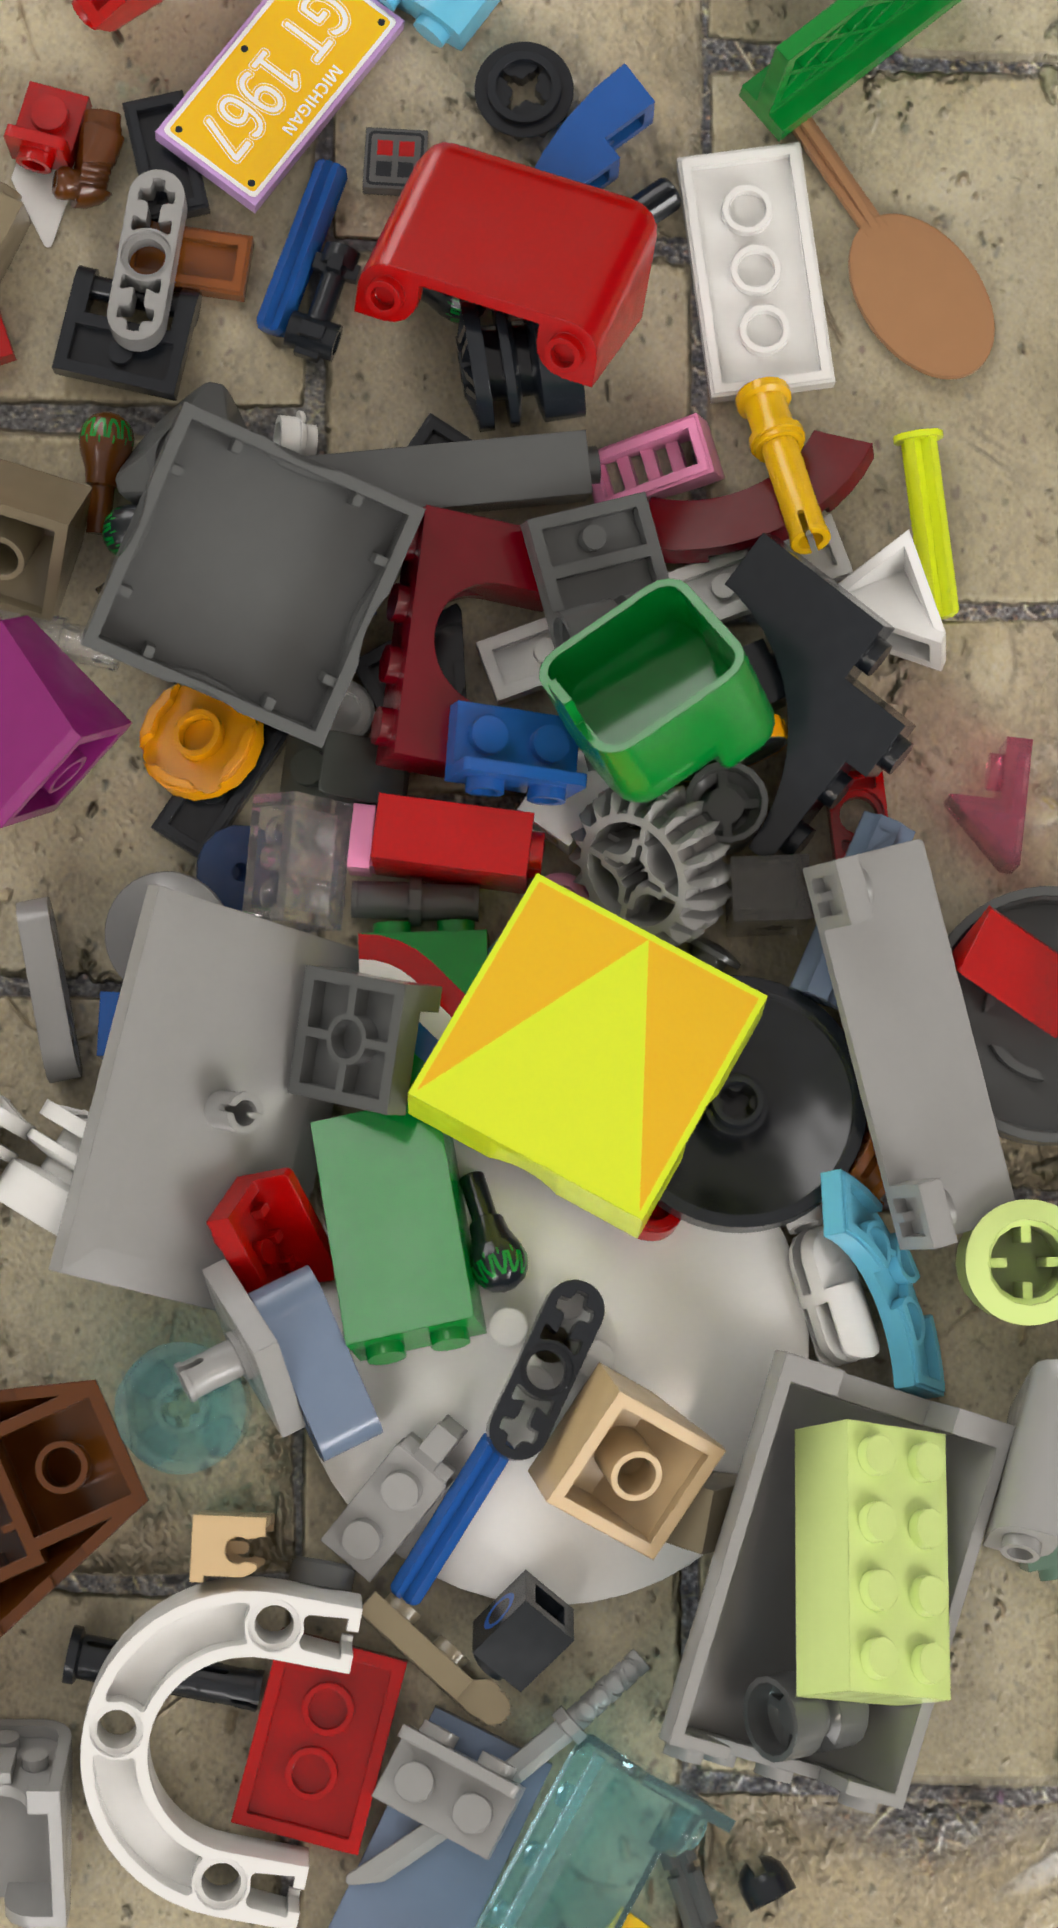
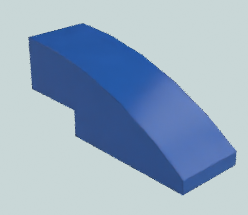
[535,63,655,189]

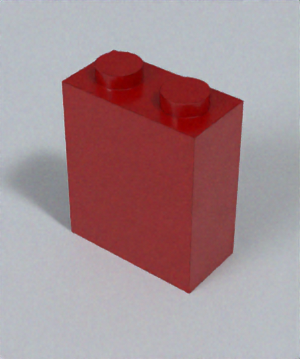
[370,793,546,894]

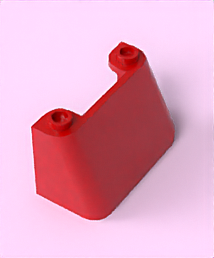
[354,142,657,388]

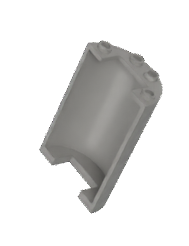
[659,1350,1016,1814]

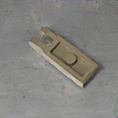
[361,1591,512,1727]

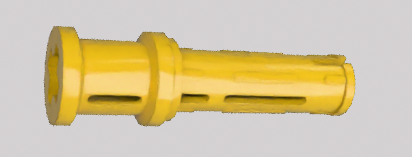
[735,377,831,554]

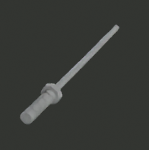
[346,1649,651,1885]

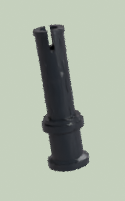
[62,1625,265,1712]

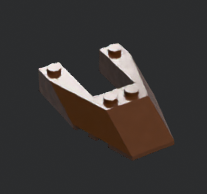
[0,1380,149,1638]

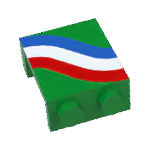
[358,919,490,1090]

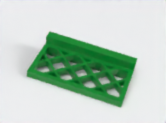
[739,0,962,141]

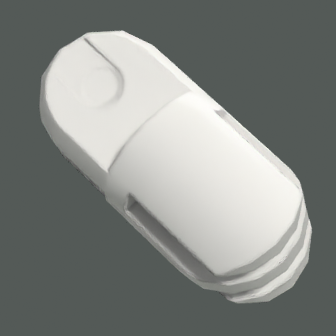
[788,1226,880,1367]

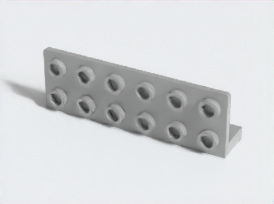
[802,839,1015,1250]

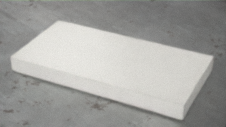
[676,142,835,404]

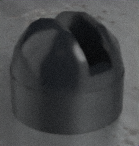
[738,1855,797,1913]

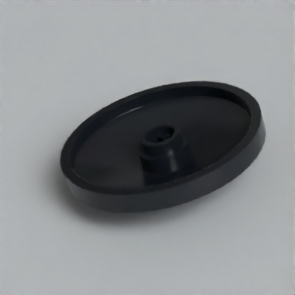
[657,975,867,1233]

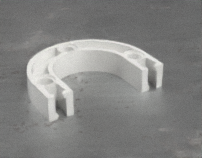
[80,1576,363,1928]

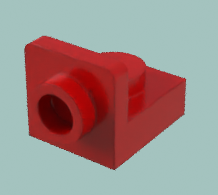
[3,81,92,174]

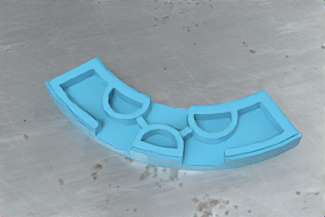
[820,1169,945,1399]

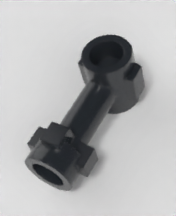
[283,241,362,363]

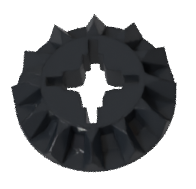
[474,42,574,142]

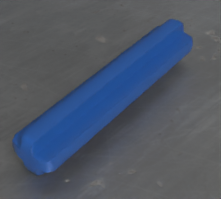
[256,159,348,338]
[390,1433,514,1606]

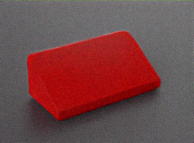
[952,905,1058,1038]

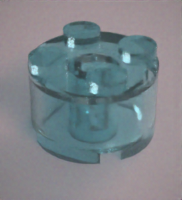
[114,1342,252,1475]

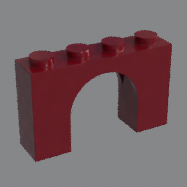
[370,505,544,794]

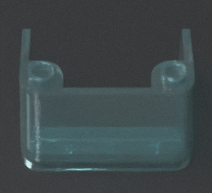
[475,1734,736,1928]

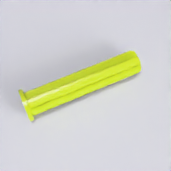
[893,428,959,619]

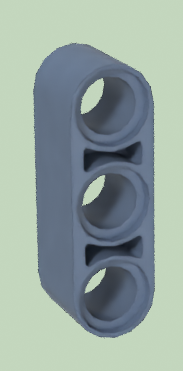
[247,1265,383,1462]

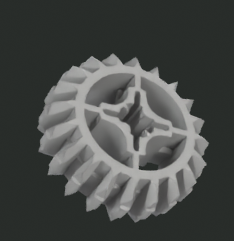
[568,785,735,947]

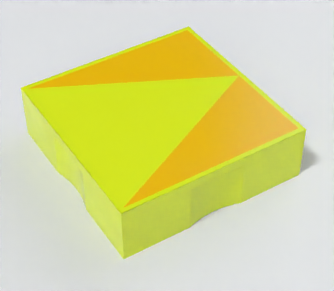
[408,873,768,1239]

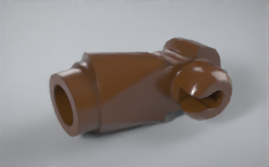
[52,109,125,209]

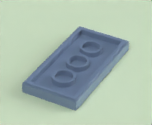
[328,1705,552,1928]

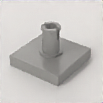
[173,1259,306,1438]

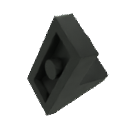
[279,730,410,808]

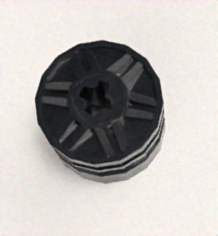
[455,300,586,433]

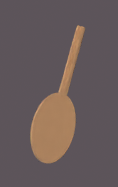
[792,117,995,380]

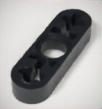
[486,1280,605,1461]

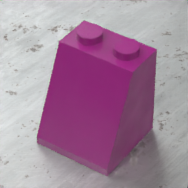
[0,615,132,828]

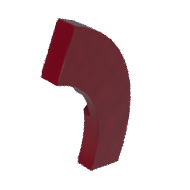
[648,430,874,564]

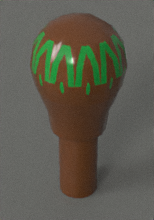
[78,412,135,535]

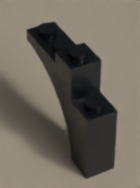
[725,533,916,863]

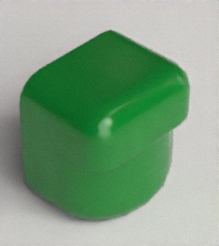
[539,578,775,803]

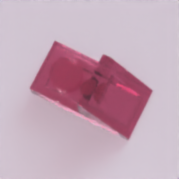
[943,736,1033,874]

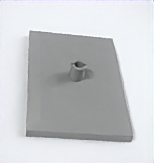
[49,884,359,1311]

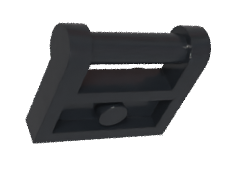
[52,265,202,401]

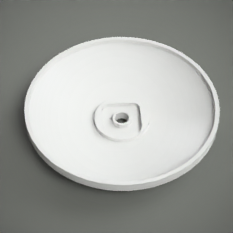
[313,1138,809,1604]

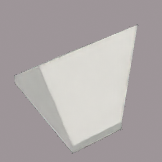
[838,529,946,671]

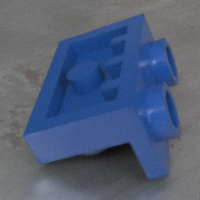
[444,700,587,806]

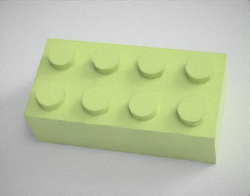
[794,1419,951,1706]

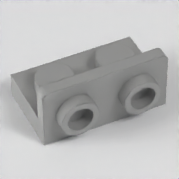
[371,1719,526,1860]

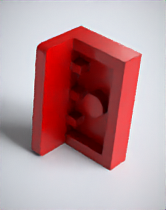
[206,1167,335,1293]

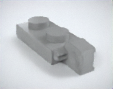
[321,1414,468,1582]

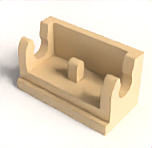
[189,1510,275,1583]

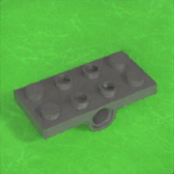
[520,492,669,772]

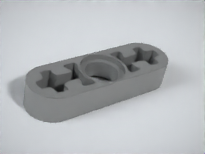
[107,169,188,352]
[16,896,82,1083]

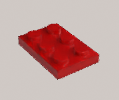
[231,1627,408,1856]

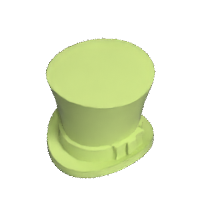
[955,1199,1058,1326]

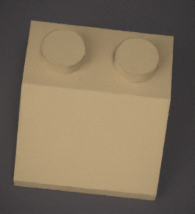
[528,1362,726,1560]

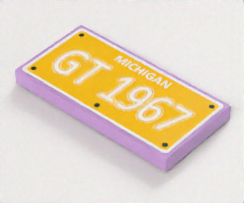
[155,0,405,214]

